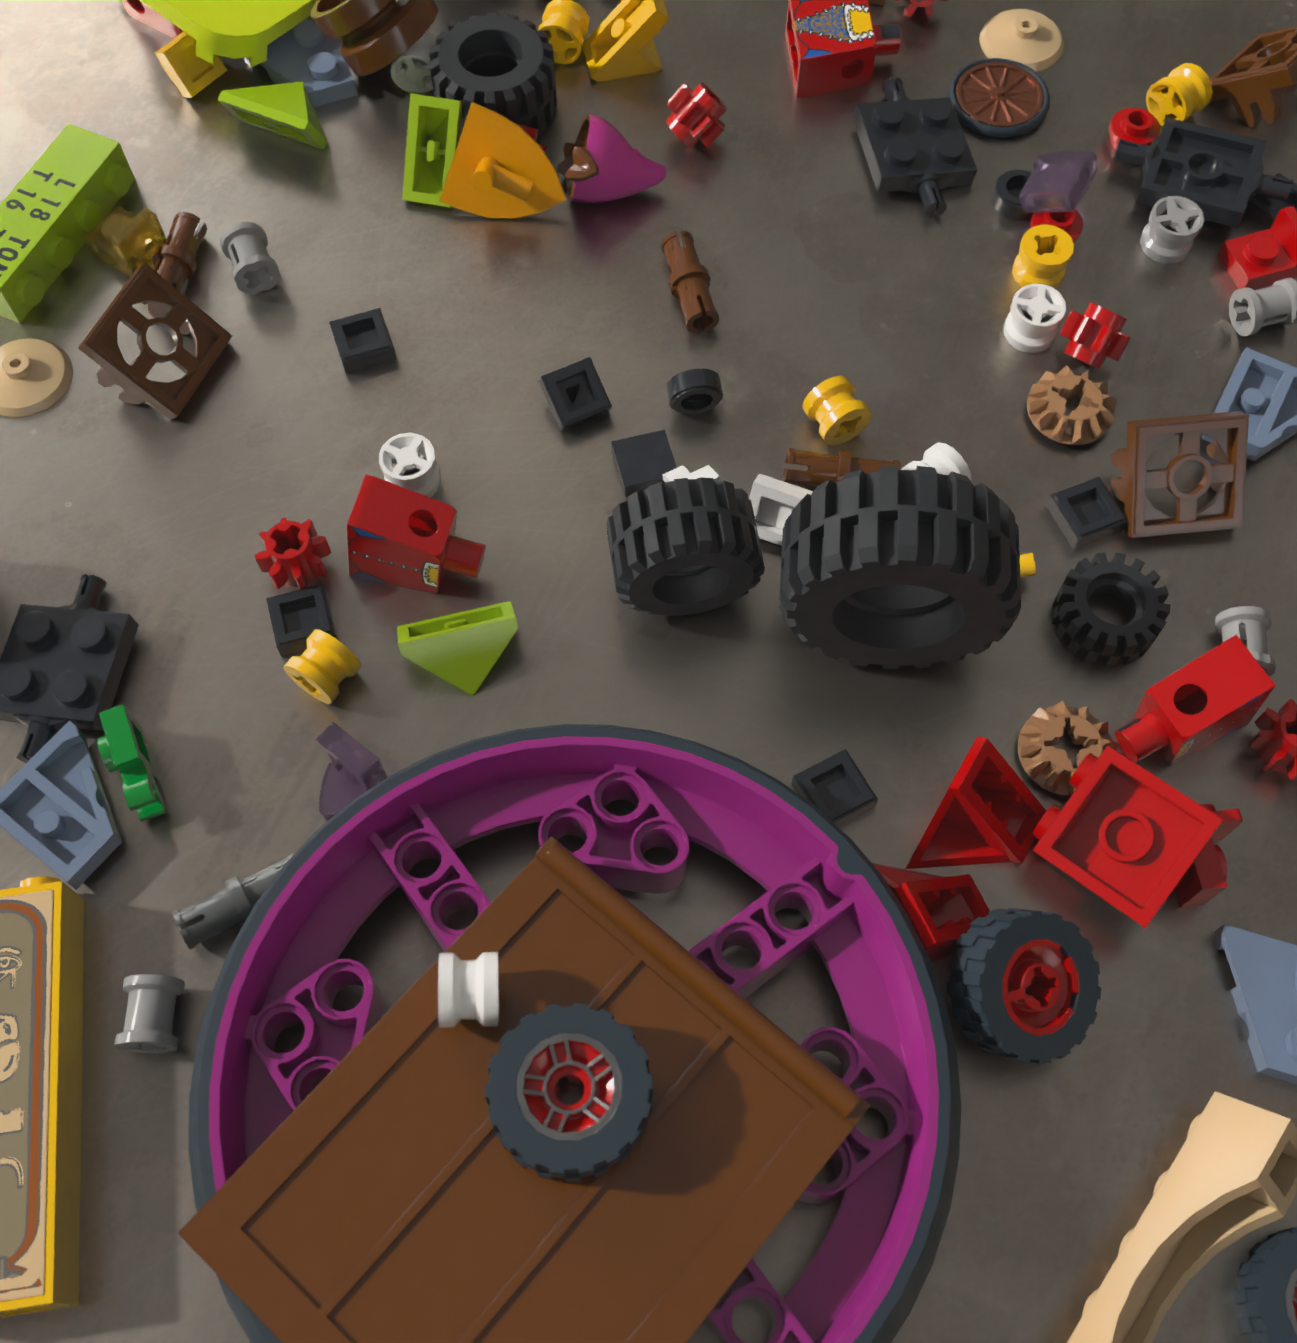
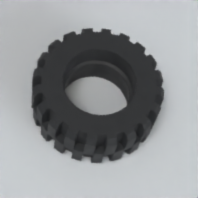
[779,465,1021,669]

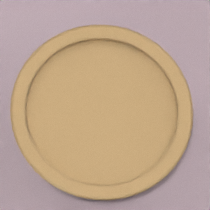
[979,9,1064,72]
[0,338,73,418]

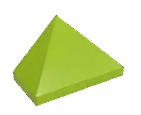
[218,81,328,150]
[402,93,463,207]
[397,601,518,696]

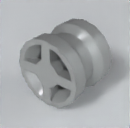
[1139,196,1204,264]

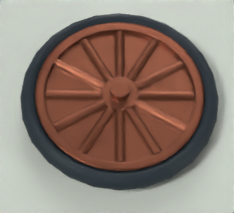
[947,58,1050,138]

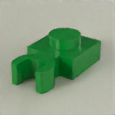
[97,704,166,822]

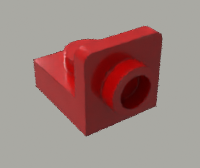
[1217,206,1297,290]
[1174,804,1243,908]

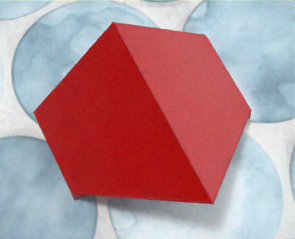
[905,737,1046,869]
[872,863,990,963]

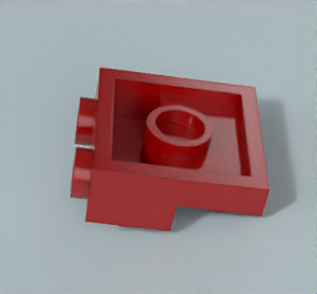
[1032,745,1223,929]

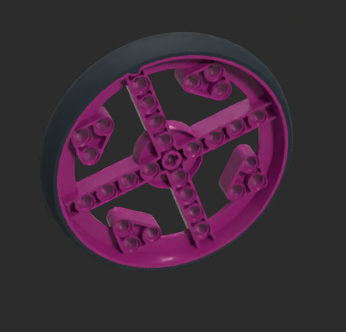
[188,724,962,1343]

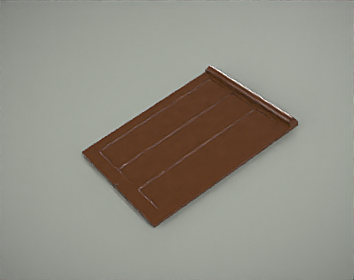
[178,836,871,1343]

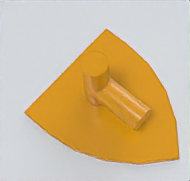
[439,102,567,219]

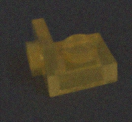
[83,206,167,277]

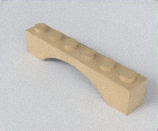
[1067,1091,1297,1343]

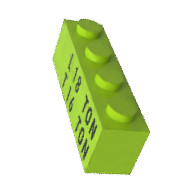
[0,123,135,324]

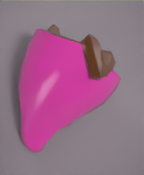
[557,114,666,204]

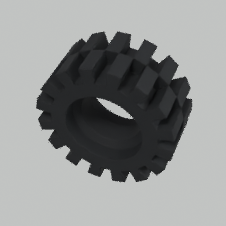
[1051,552,1171,667]

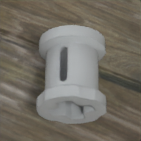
[220,222,281,294]
[1229,278,1297,337]
[1214,606,1276,676]
[114,974,185,1053]

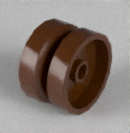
[311,0,439,76]

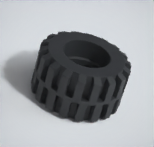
[429,12,557,136]
[607,477,765,616]

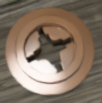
[1027,365,1117,445]
[1018,701,1119,796]

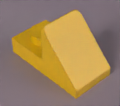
[582,0,670,82]

